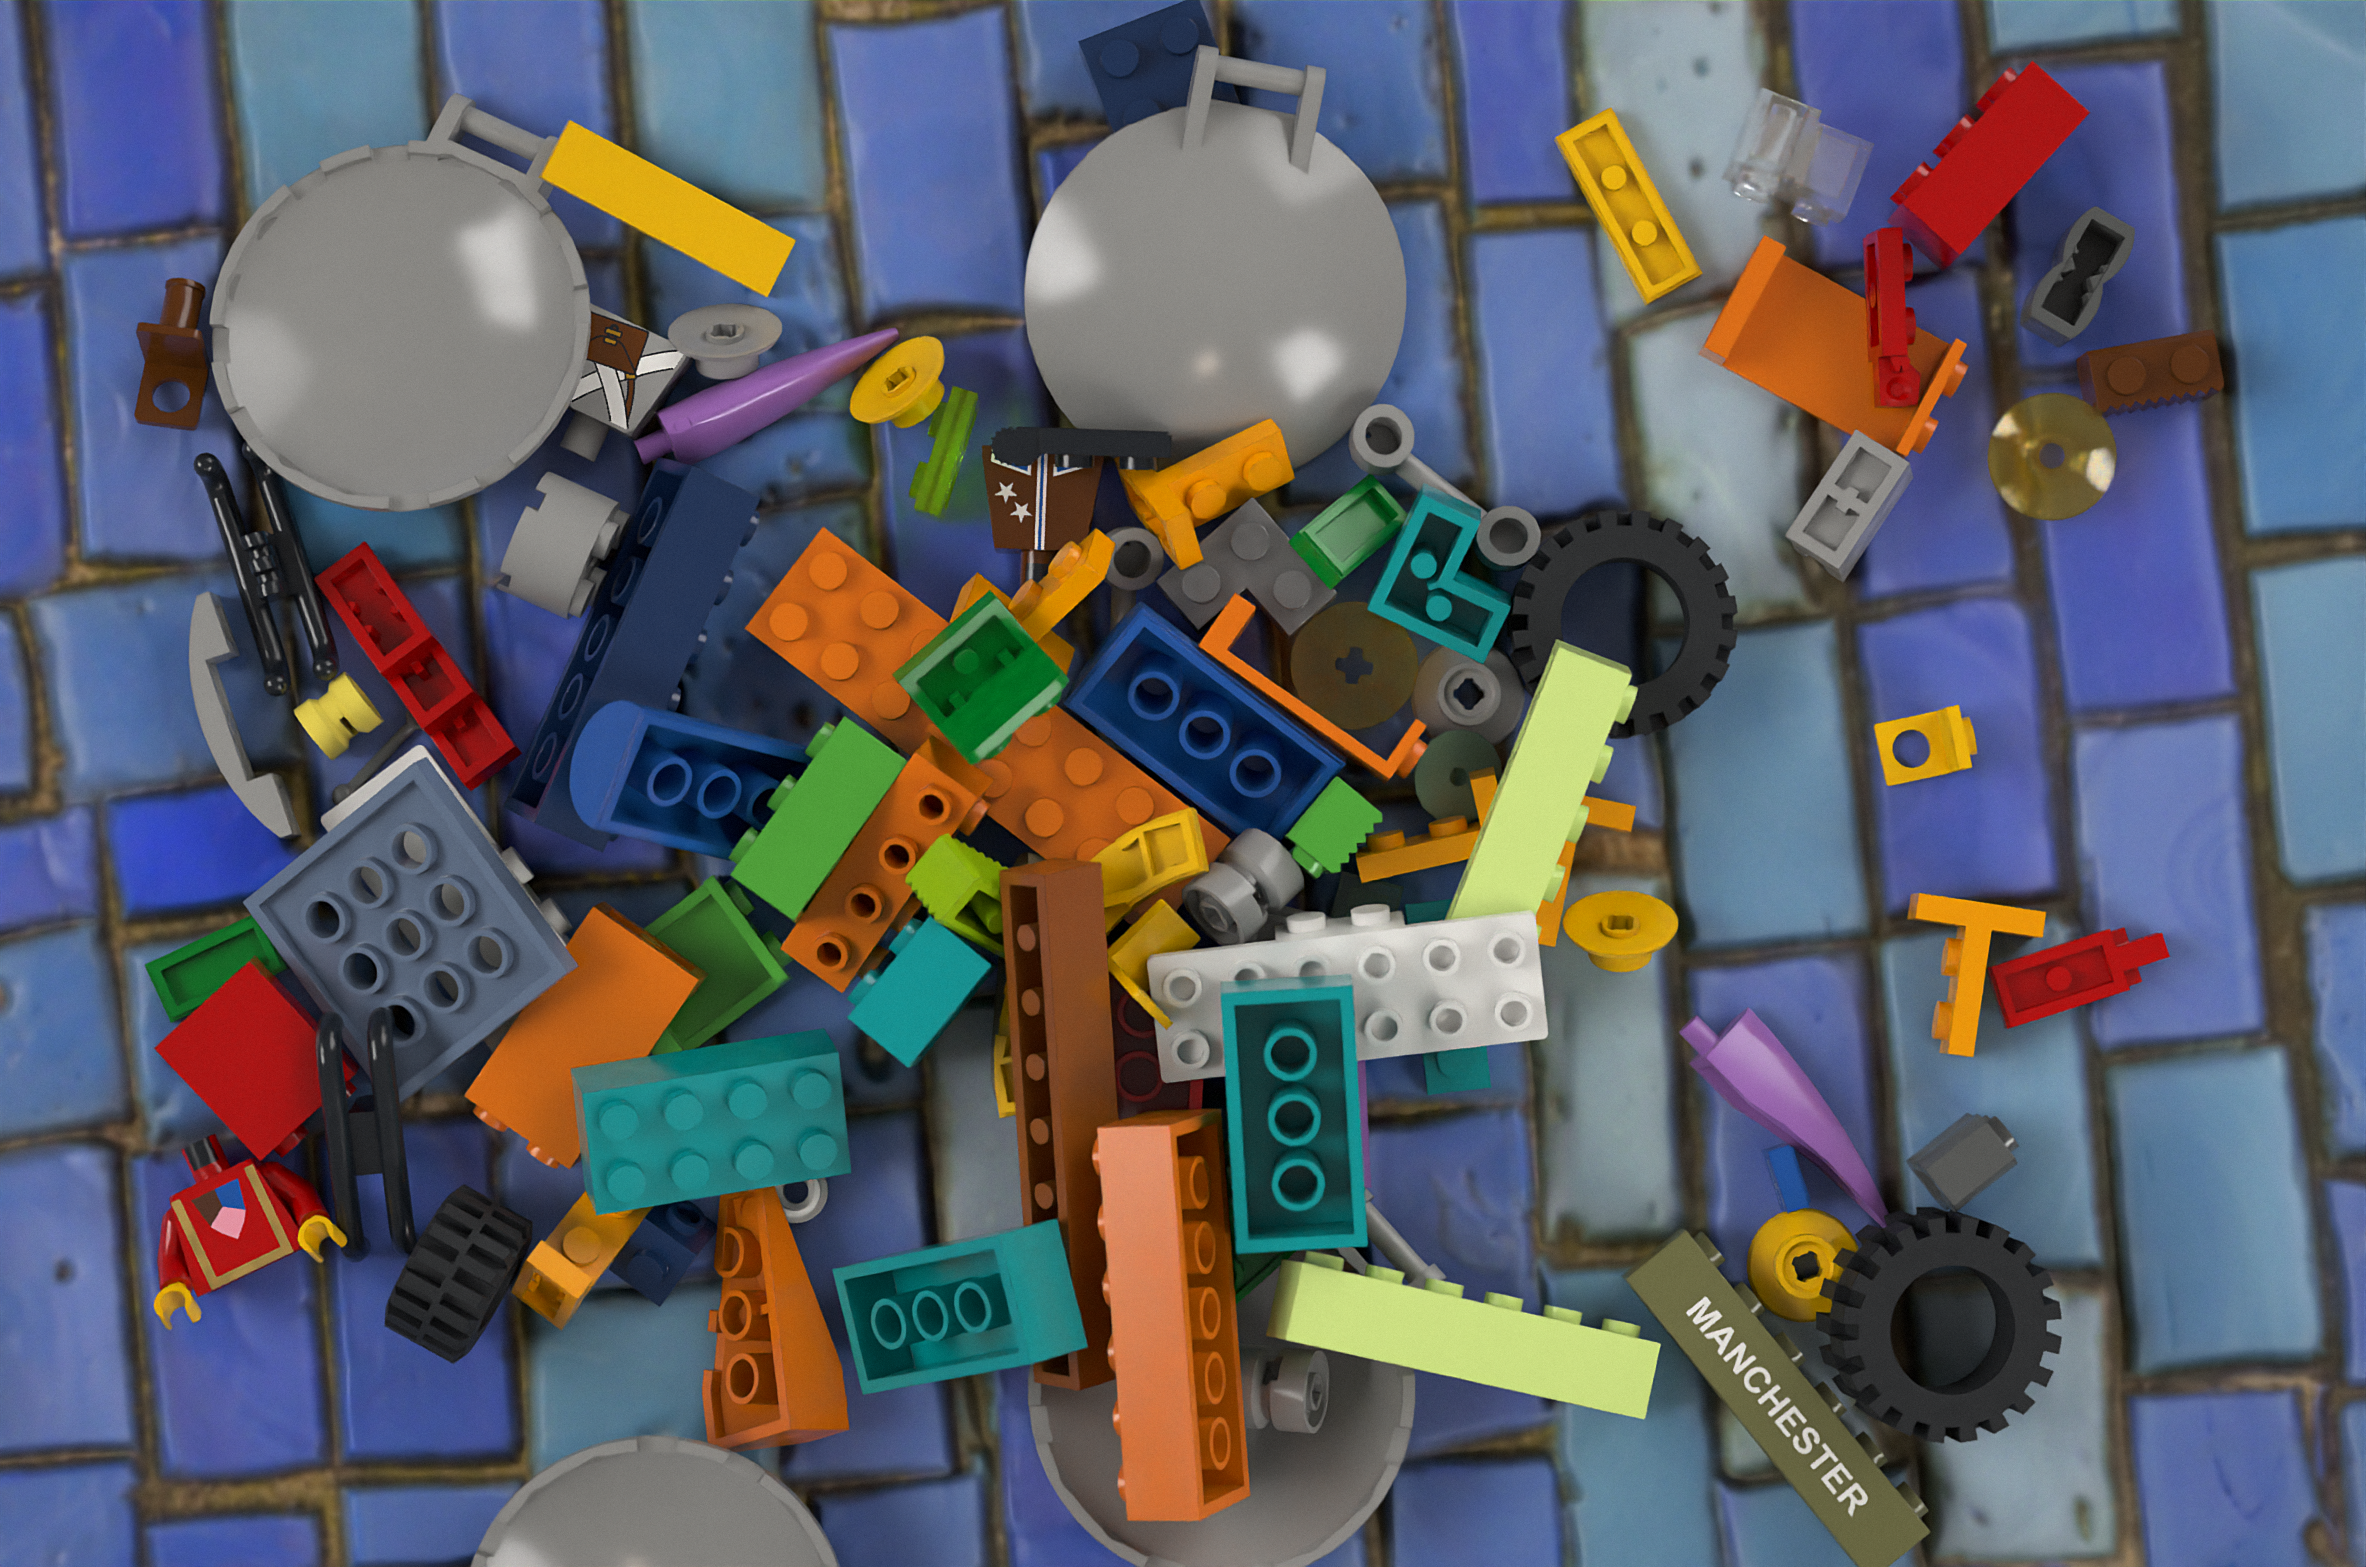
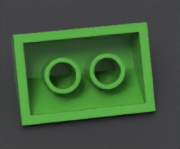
[729,716,908,924]

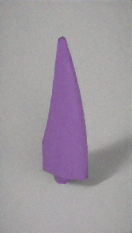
[634,327,900,465]
[1679,1007,1889,1228]

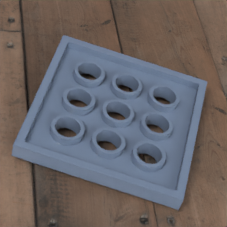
[243,757,579,1104]

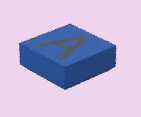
[1761,1143,1811,1213]

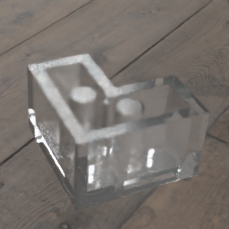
[1722,88,1874,227]

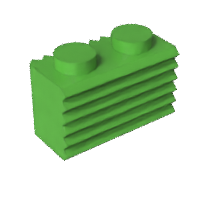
[1283,776,1382,880]

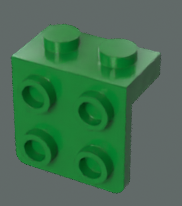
[892,590,1069,765]

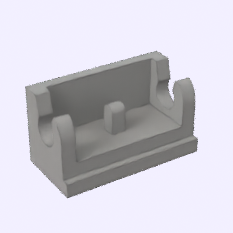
[1785,430,1913,582]

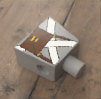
[559,303,694,462]

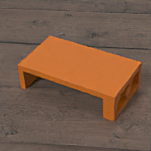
[1698,235,1969,459]
[1198,593,1429,784]
[464,901,708,1169]

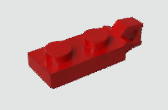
[1863,227,1921,408]
[1986,927,2170,1029]

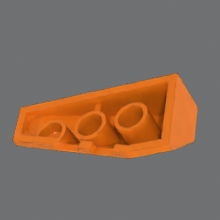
[702,1186,850,1452]

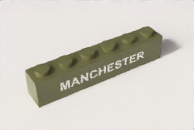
[1621,1228,1930,1567]

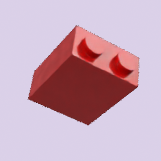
[154,956,360,1161]

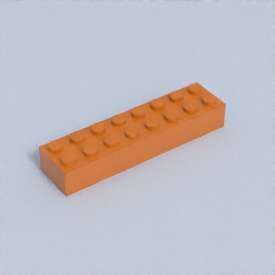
[745,527,1231,926]

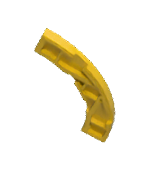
[994,807,1210,1118]

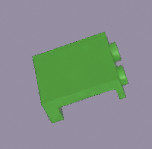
[644,875,794,1055]

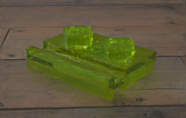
[908,386,981,524]

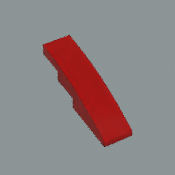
[314,541,522,791]

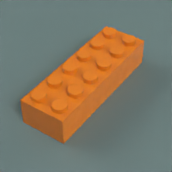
[1093,1109,1250,1521]

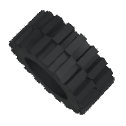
[1507,509,1738,739]
[1816,1207,2062,1443]

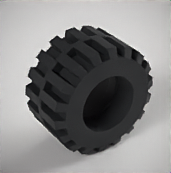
[384,1185,533,1364]

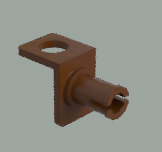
[134,278,211,431]

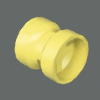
[293,671,384,760]

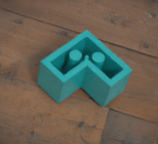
[1367,483,1511,664]

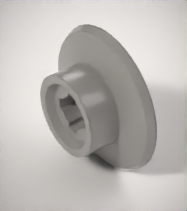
[668,304,782,379]
[1410,645,1525,746]

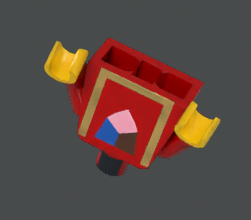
[154,1134,347,1330]

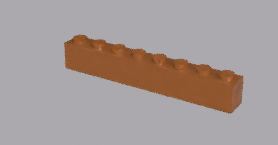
[999,858,1118,1391]

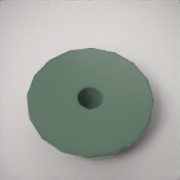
[1414,729,1502,822]

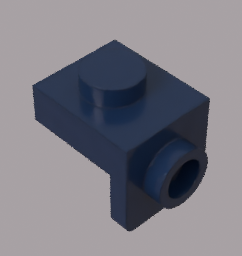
[609,1200,717,1307]

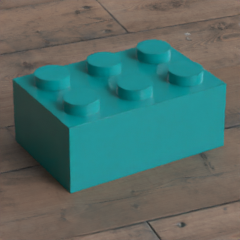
[847,915,997,1067]

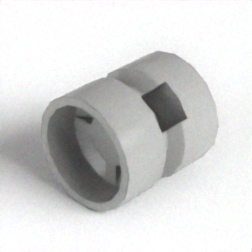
[1182,828,1304,946]
[1239,1343,1329,1433]

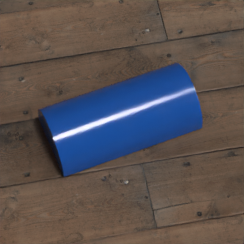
[1064,602,1346,842]
[570,700,813,861]

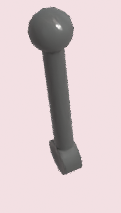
[332,710,422,805]

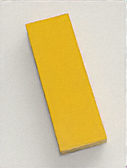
[1554,107,1703,306]

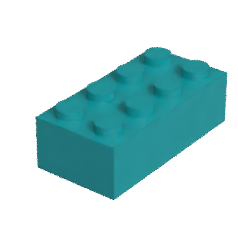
[1220,974,1368,1254]
[571,1028,851,1215]
[832,1219,1088,1395]

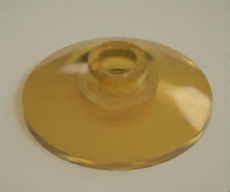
[1988,393,2117,521]

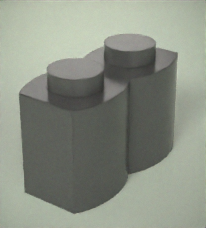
[2020,206,2135,348]
[1906,1113,2019,1212]

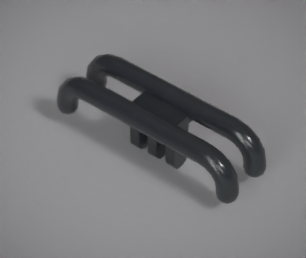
[193,441,340,697]
[315,1007,420,1262]

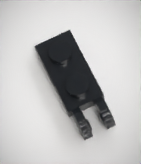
[989,426,1173,470]

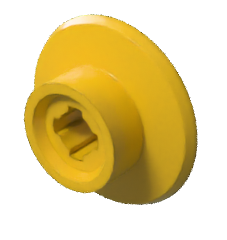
[850,336,945,428]
[1563,890,1678,972]
[1747,1208,1859,1323]

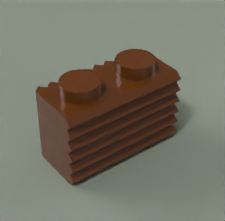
[2076,329,2224,420]

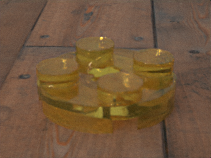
[1290,601,1418,730]

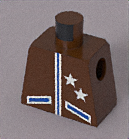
[982,445,1105,589]

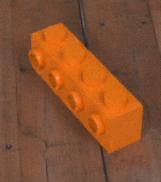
[780,735,995,993]

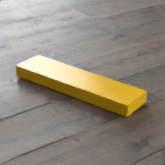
[538,120,796,297]

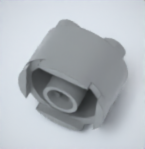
[497,471,631,620]

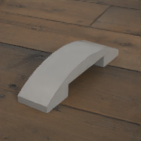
[189,591,302,840]

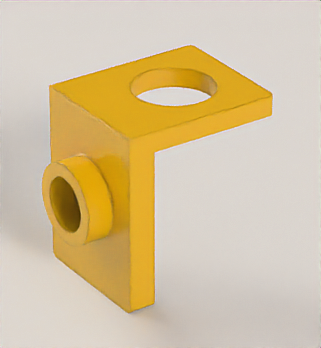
[1873,705,1977,786]
[1107,899,1200,1030]

